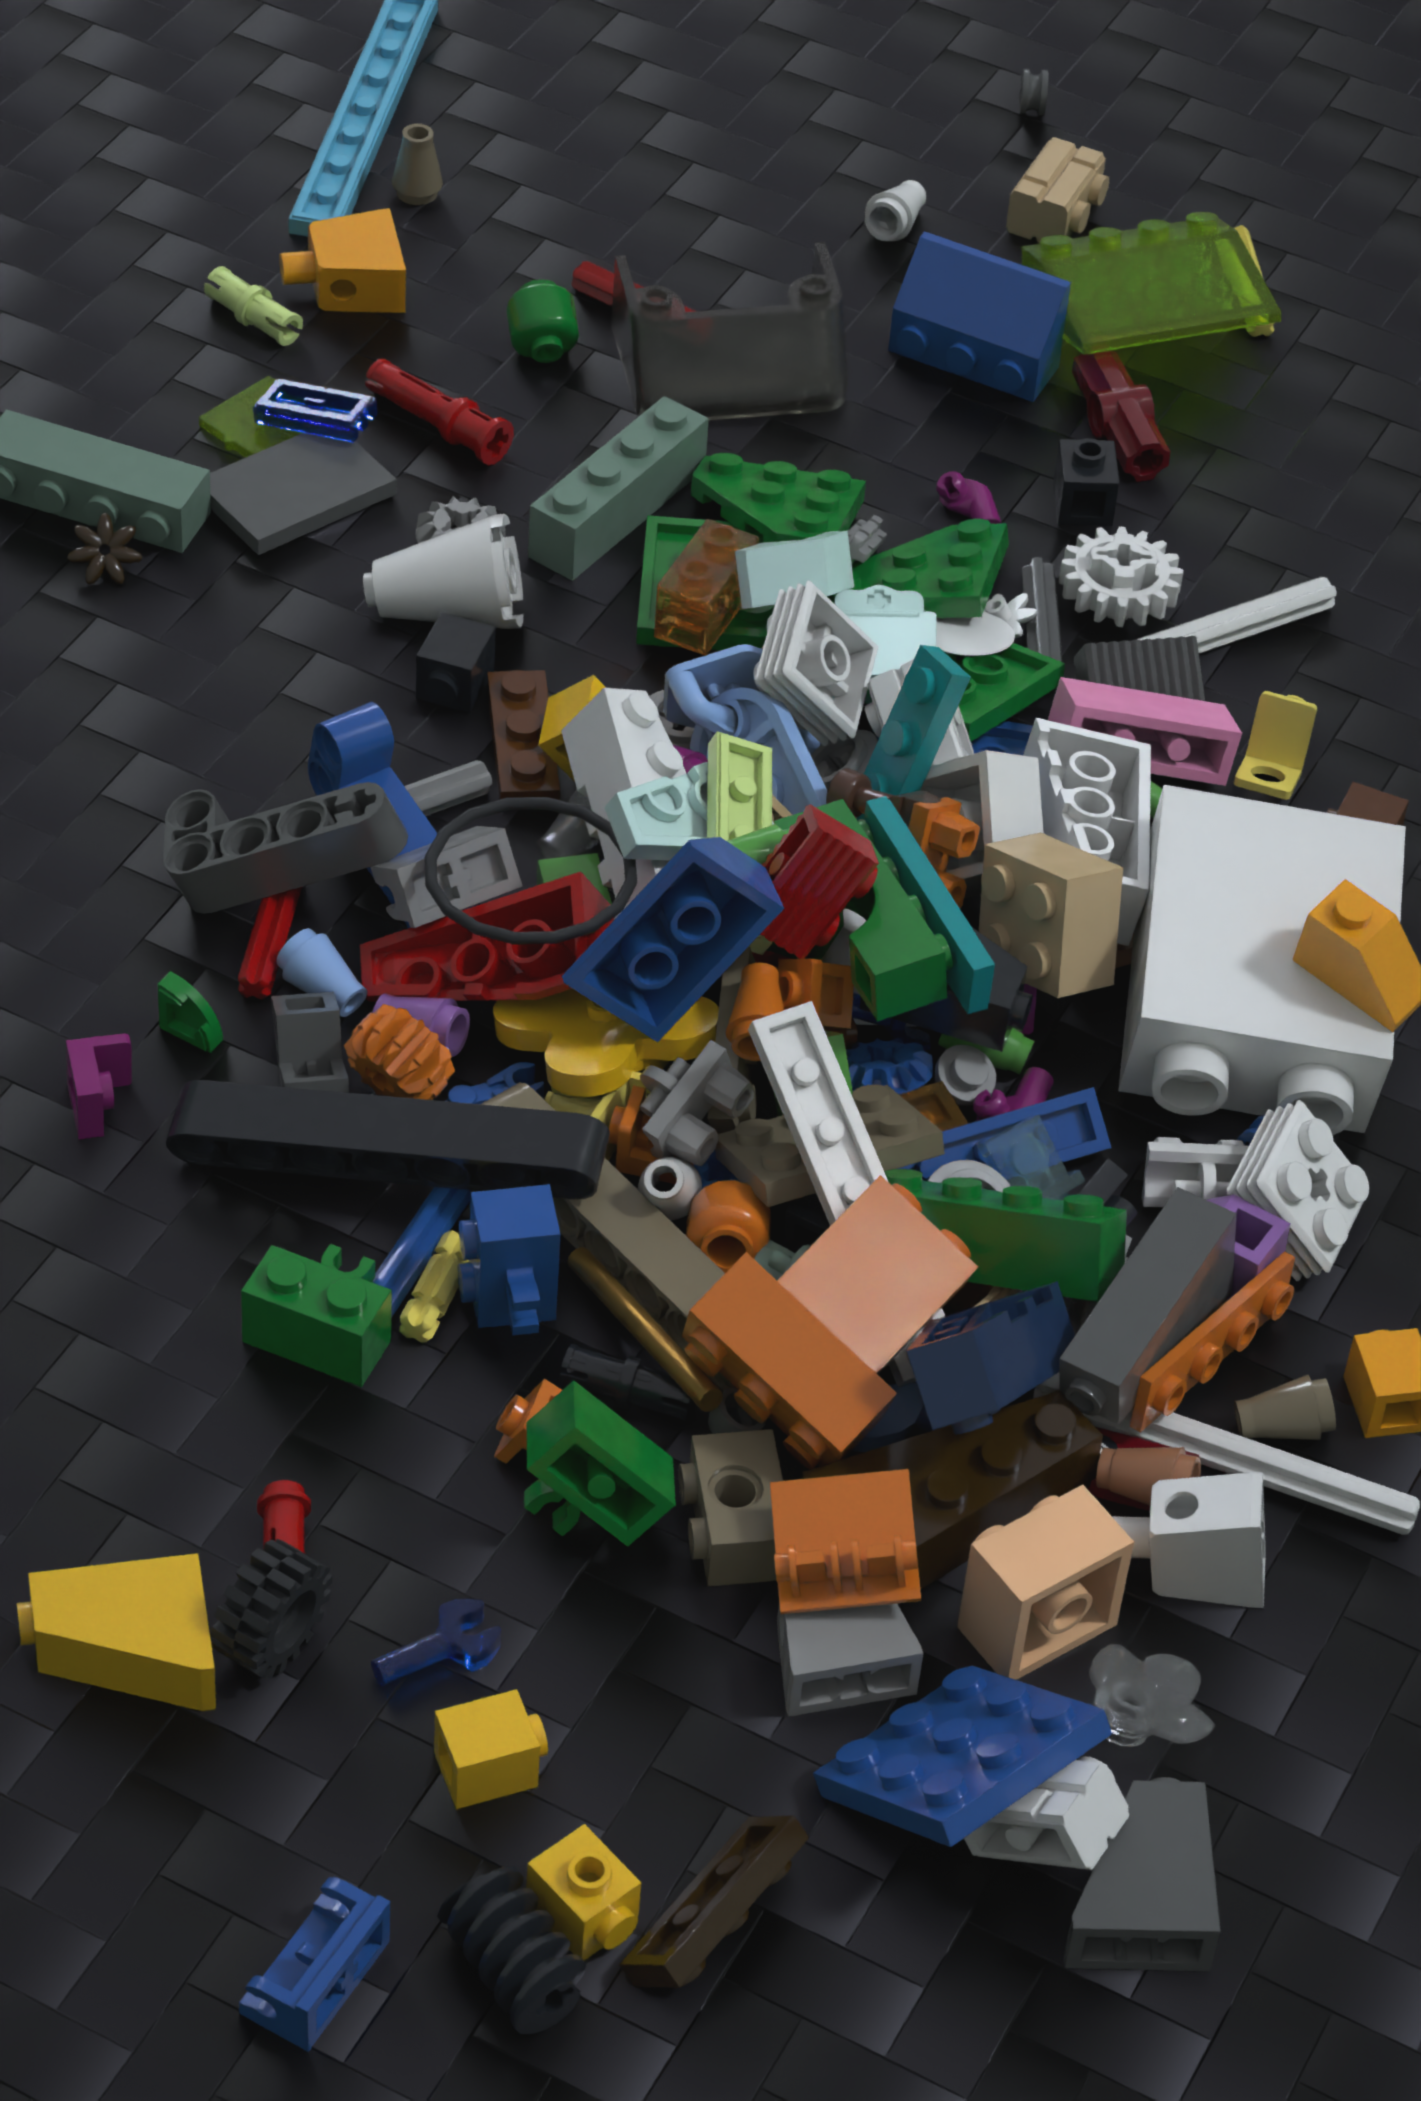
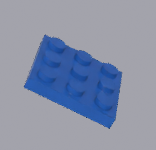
[813,1665,1112,1847]

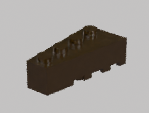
[801,1390,1103,1604]

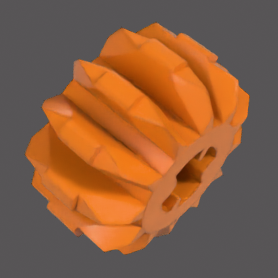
[344,1004,455,1100]

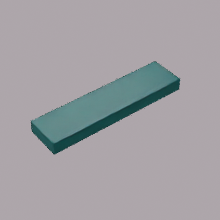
[864,796,995,1014]

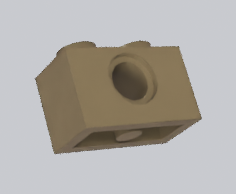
[678,1429,783,1586]

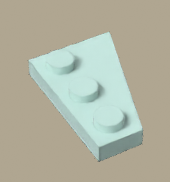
[604,762,774,860]

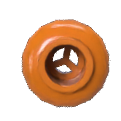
[685,1180,772,1273]

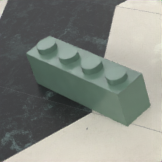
[528,396,709,581]
[0,409,211,553]

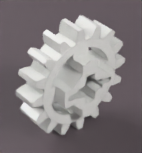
[1059,527,1183,627]

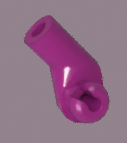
[973,1067,1054,1121]

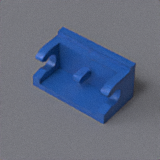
[239,1877,390,2052]

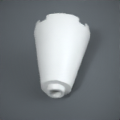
[363,514,523,629]

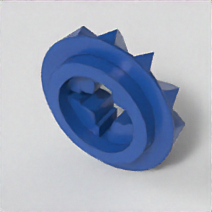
[846,1037,933,1096]

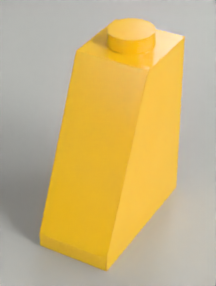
[17,1553,216,1711]

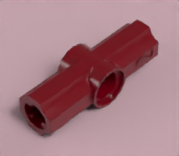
[1072,343,1171,482]

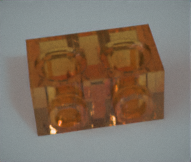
[654,518,759,656]

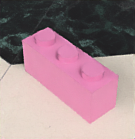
[1048,677,1242,786]

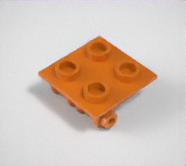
[770,1469,921,1614]

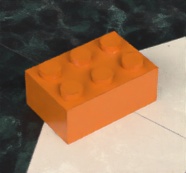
[682,1252,897,1470]

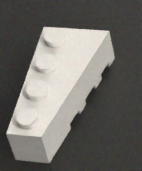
[561,688,687,920]
[1023,718,1151,946]

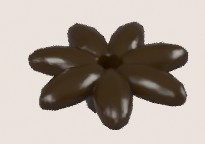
[67,513,142,585]

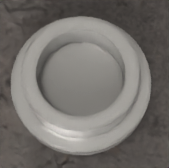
[935,1045,996,1106]

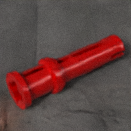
[365,358,514,465]

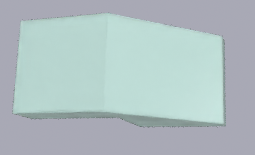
[735,530,854,609]

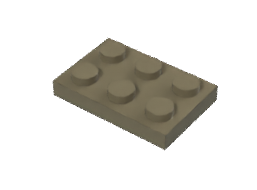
[715,1085,945,1207]

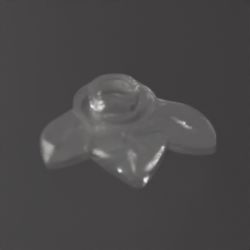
[1089,1644,1215,1747]

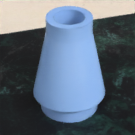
[276,928,367,1017]

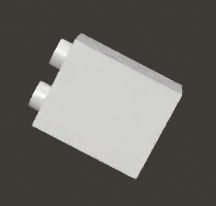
[1118,785,1406,1135]

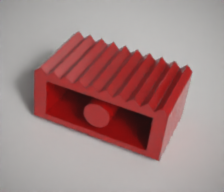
[760,804,879,959]

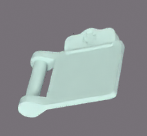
[834,585,936,679]

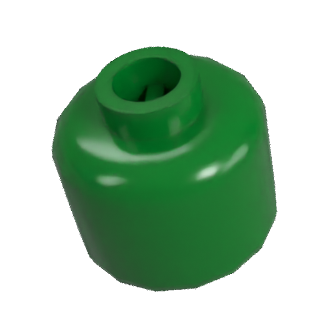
[506,279,579,363]

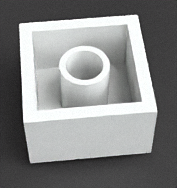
[920,750,1044,898]

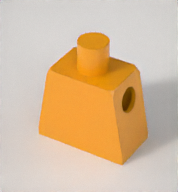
[279,208,406,313]

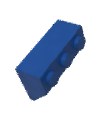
[888,231,1071,402]
[562,837,785,1042]

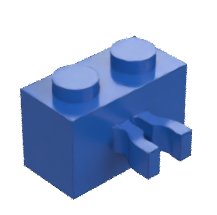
[458,1184,561,1336]

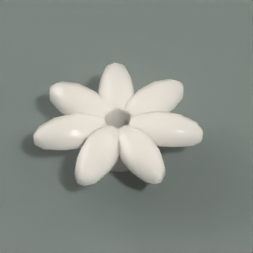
[984,593,1037,638]

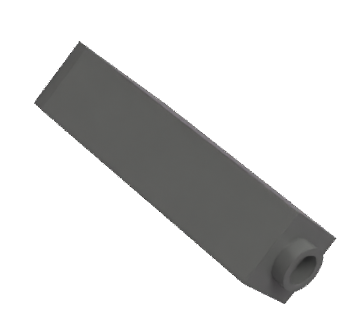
[1059,1187,1237,1425]

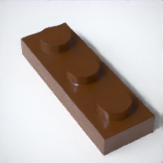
[487,670,560,800]

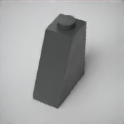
[1064,1777,1221,1971]

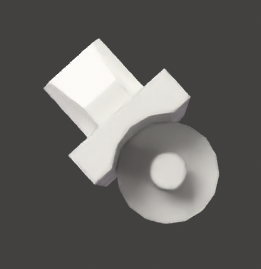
[1141,1137,1249,1208]

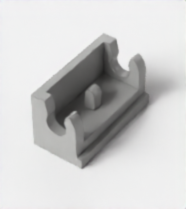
[371,826,522,928]

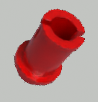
[257,1480,311,1554]

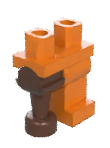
[826,768,980,908]

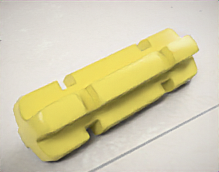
[399,1230,469,1343]

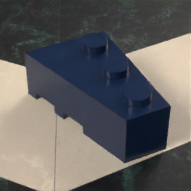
[906,1281,1075,1434]

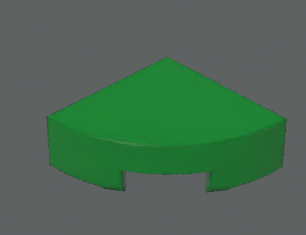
[157,971,223,1053]

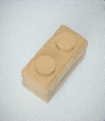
[1006,137,1109,249]

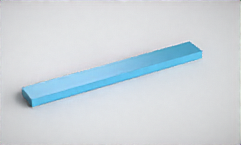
[289,0,438,236]

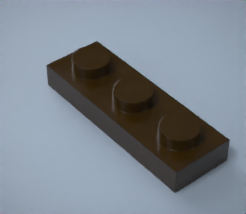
[619,1815,809,1988]

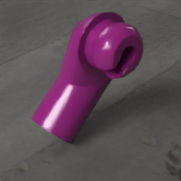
[936,471,1002,524]

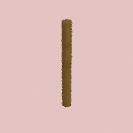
[567,1247,723,1412]

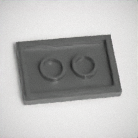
[210,420,397,555]

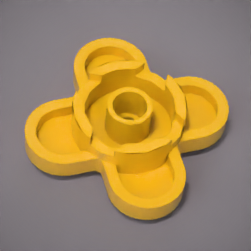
[493,988,719,1097]

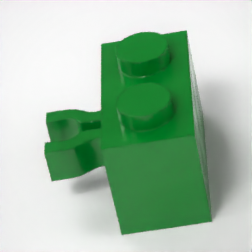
[241,1244,392,1387]
[524,1380,676,1546]

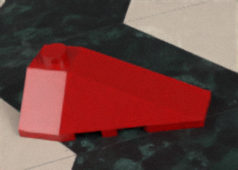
[360,871,614,1002]

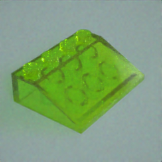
[1022,212,1281,355]

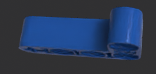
[308,702,481,928]

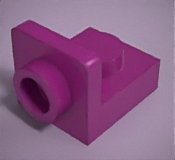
[66,1033,132,1139]

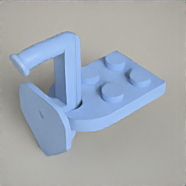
[663,644,828,815]

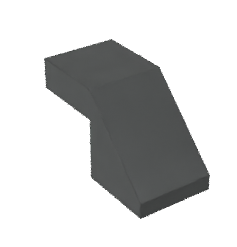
[271,992,349,1093]

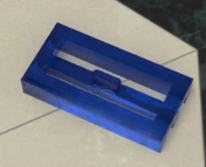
[253,378,377,443]

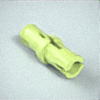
[204,266,303,346]

